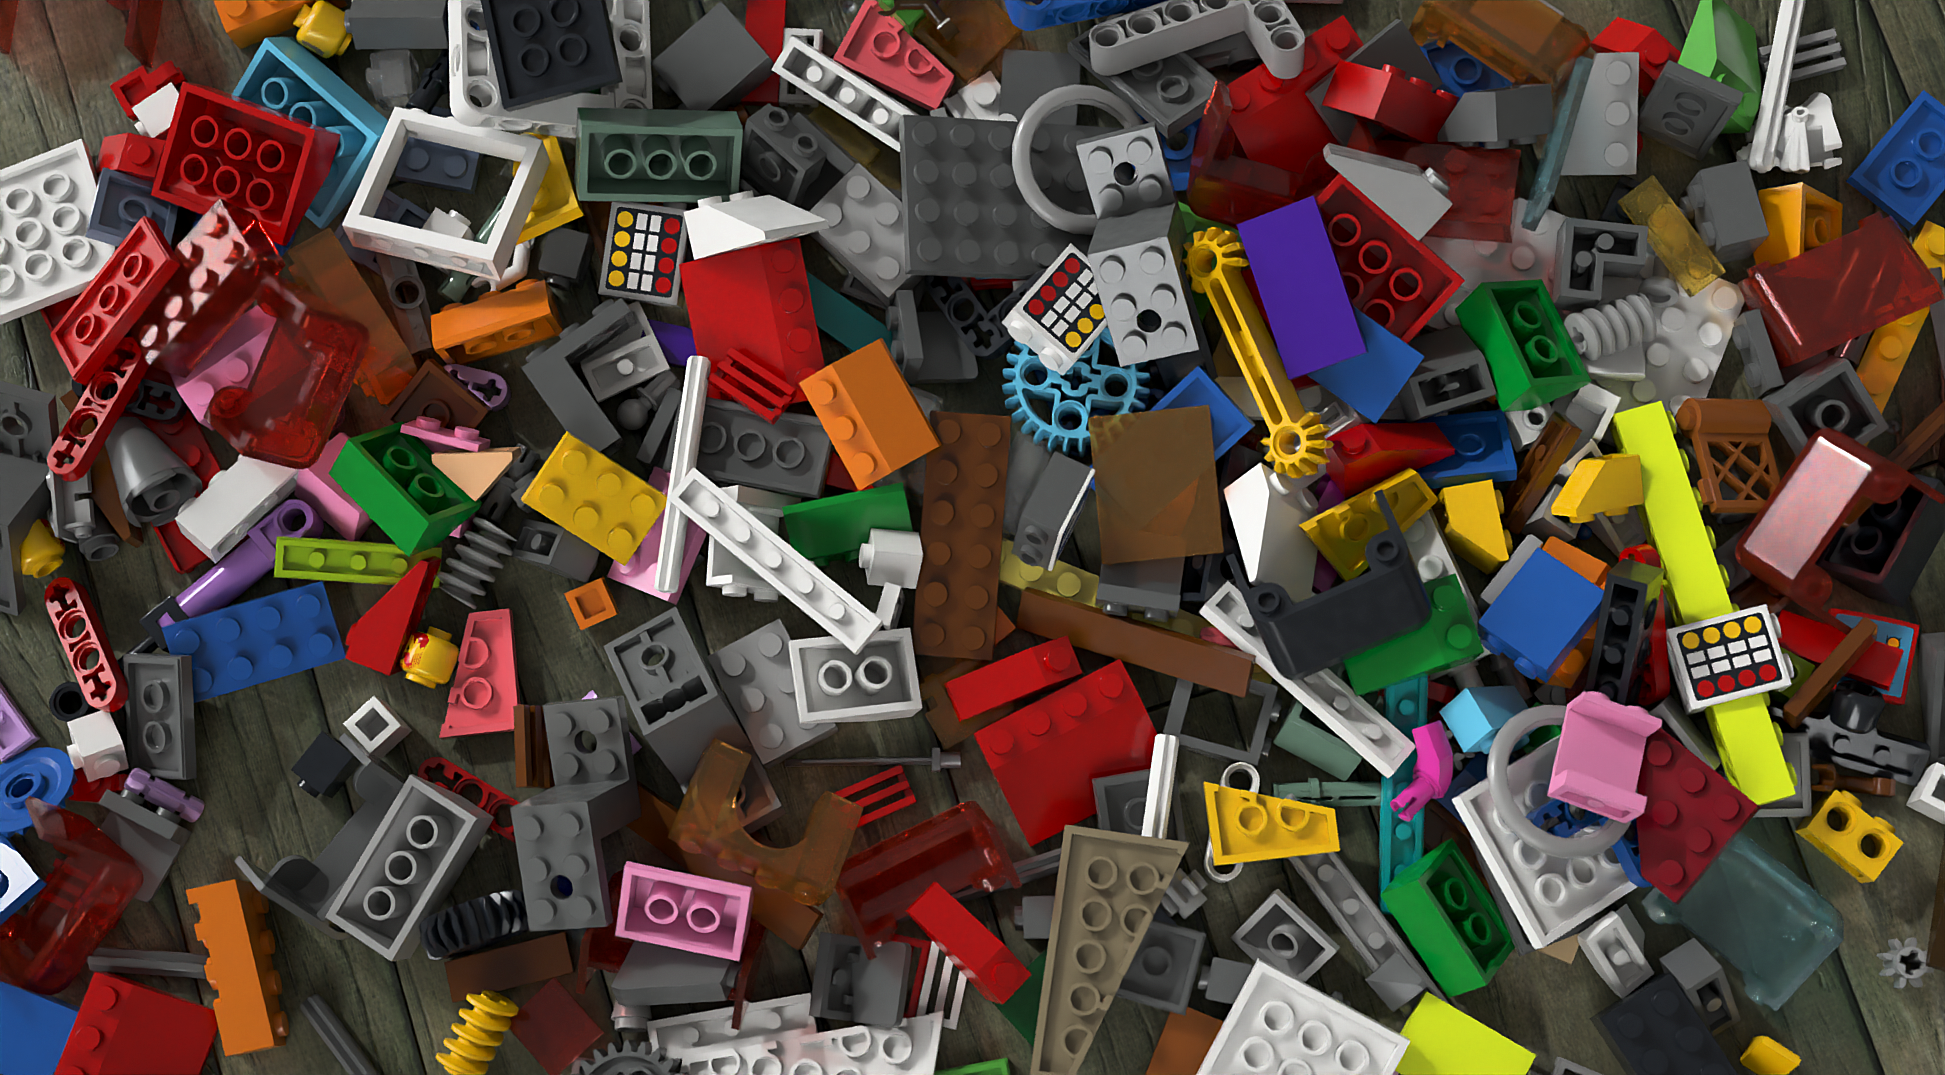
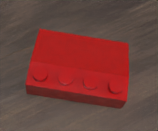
[1217,15,1391,206]
[151,81,341,246]
[1317,173,1465,344]
[679,238,825,409]
[973,659,1157,847]
[54,971,219,1075]

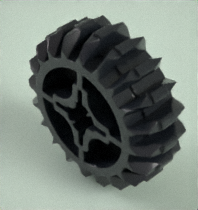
[419,889,529,960]

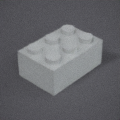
[809,162,925,307]
[707,618,839,769]

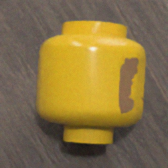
[293,0,353,58]

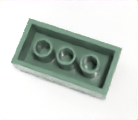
[574,107,743,203]

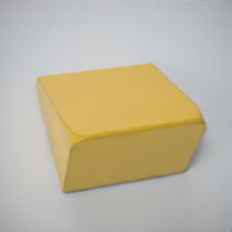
[1740,1036,1801,1075]

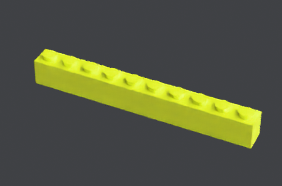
[1608,401,1798,806]

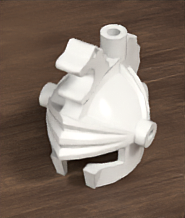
[1736,92,1842,174]

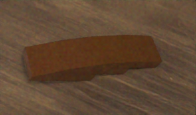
[59,389,144,548]

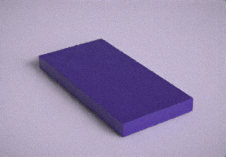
[1237,195,1369,380]

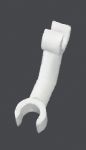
[471,237,535,291]

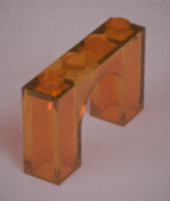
[668,738,863,907]

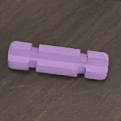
[124,768,205,822]

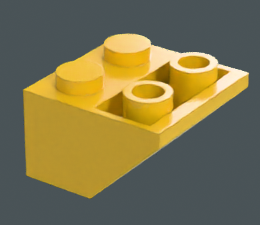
[1432,480,1513,575]

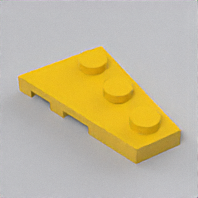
[512,132,584,246]
[1298,468,1439,582]
[1203,782,1340,866]

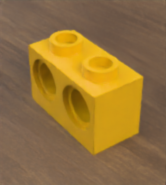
[1795,789,1904,884]

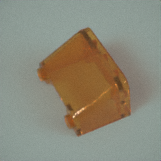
[1409,0,1591,101]

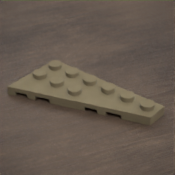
[1030,825,1189,1075]

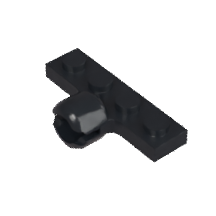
[1766,680,1931,786]

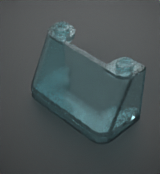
[1641,831,1844,1011]

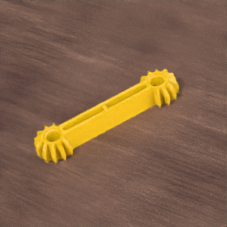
[1181,227,1335,478]

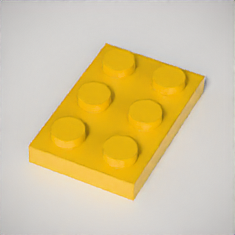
[521,431,667,566]

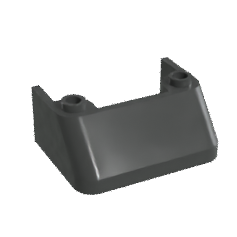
[234,733,406,940]

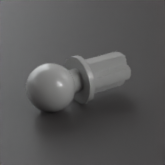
[617,370,681,430]

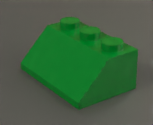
[1455,279,1591,412]
[328,421,482,557]
[782,482,913,570]
[1380,839,1515,998]

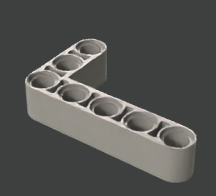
[1089,0,1305,79]

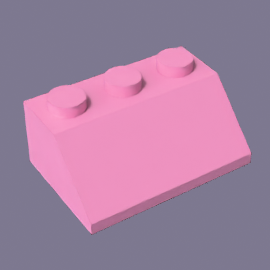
[167,300,311,431]
[615,861,754,961]

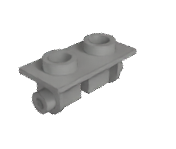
[46,458,96,543]

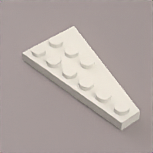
[680,1011,944,1075]

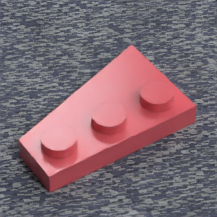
[833,0,955,111]
[439,608,520,740]

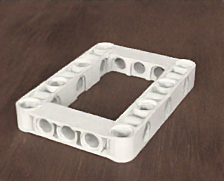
[448,0,653,138]

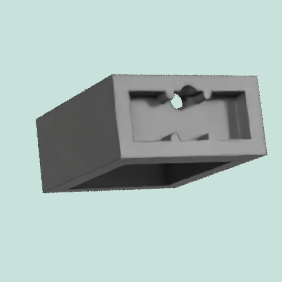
[1162,677,1282,768]

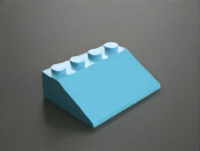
[232,37,388,229]

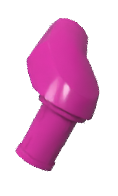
[1390,720,1453,822]

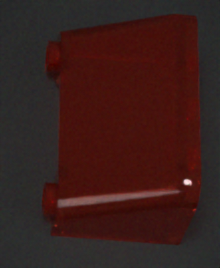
[1737,211,1945,370]
[203,271,370,469]

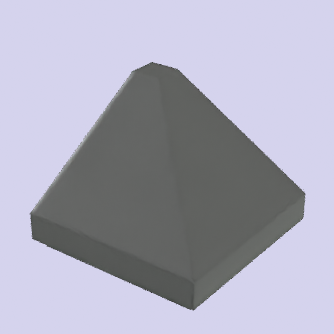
[1365,952,1428,1012]

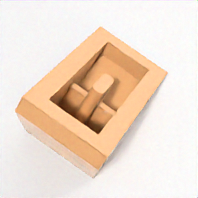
[432,447,522,502]

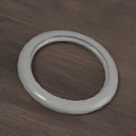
[1012,84,1143,235]
[1487,705,1637,859]

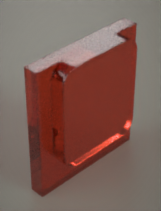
[509,977,604,1075]

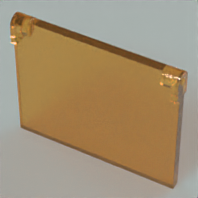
[1088,405,1224,566]

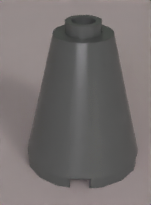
[105,416,203,527]

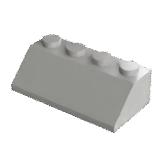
[325,774,494,962]

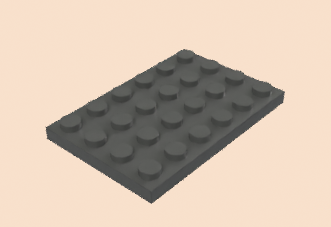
[899,114,1132,280]

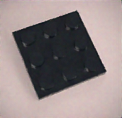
[481,0,623,112]

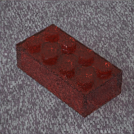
[1358,139,1523,243]
[130,198,286,378]

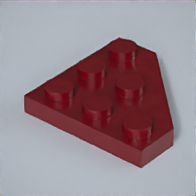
[1636,728,1761,905]

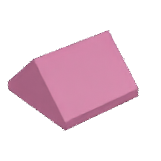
[294,432,373,541]

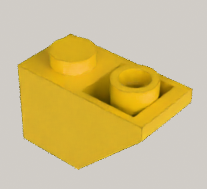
[1551,453,1644,523]

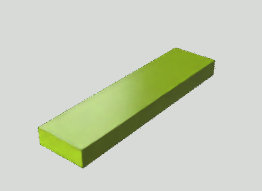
[274,536,442,588]

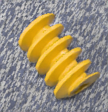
[435,989,519,1075]

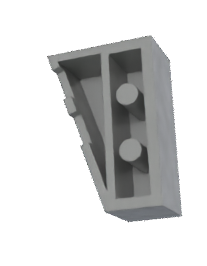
[1552,52,1639,176]

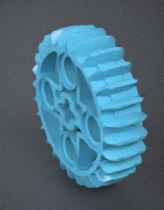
[1002,327,1150,458]

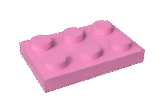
[607,466,707,605]

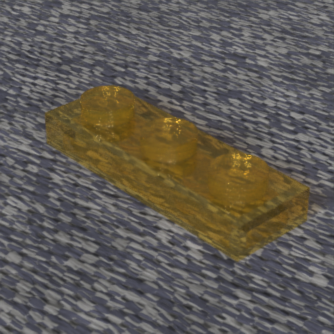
[1617,175,1726,297]

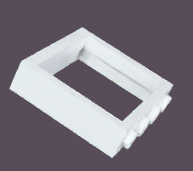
[342,107,550,281]

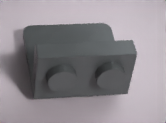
[886,290,978,384]
[1732,304,1828,399]
[1095,527,1187,622]
[80,788,192,902]
[809,932,912,1028]

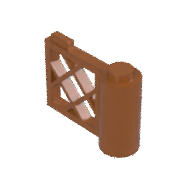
[1676,398,1788,513]

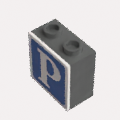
[1011,451,1096,571]

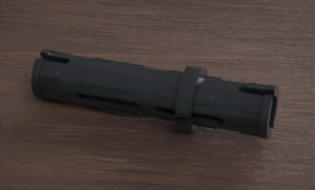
[406,19,478,114]

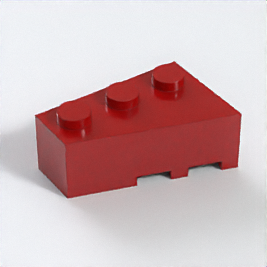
[1322,59,1459,156]

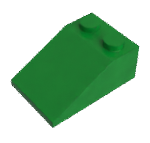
[1343,573,1484,697]

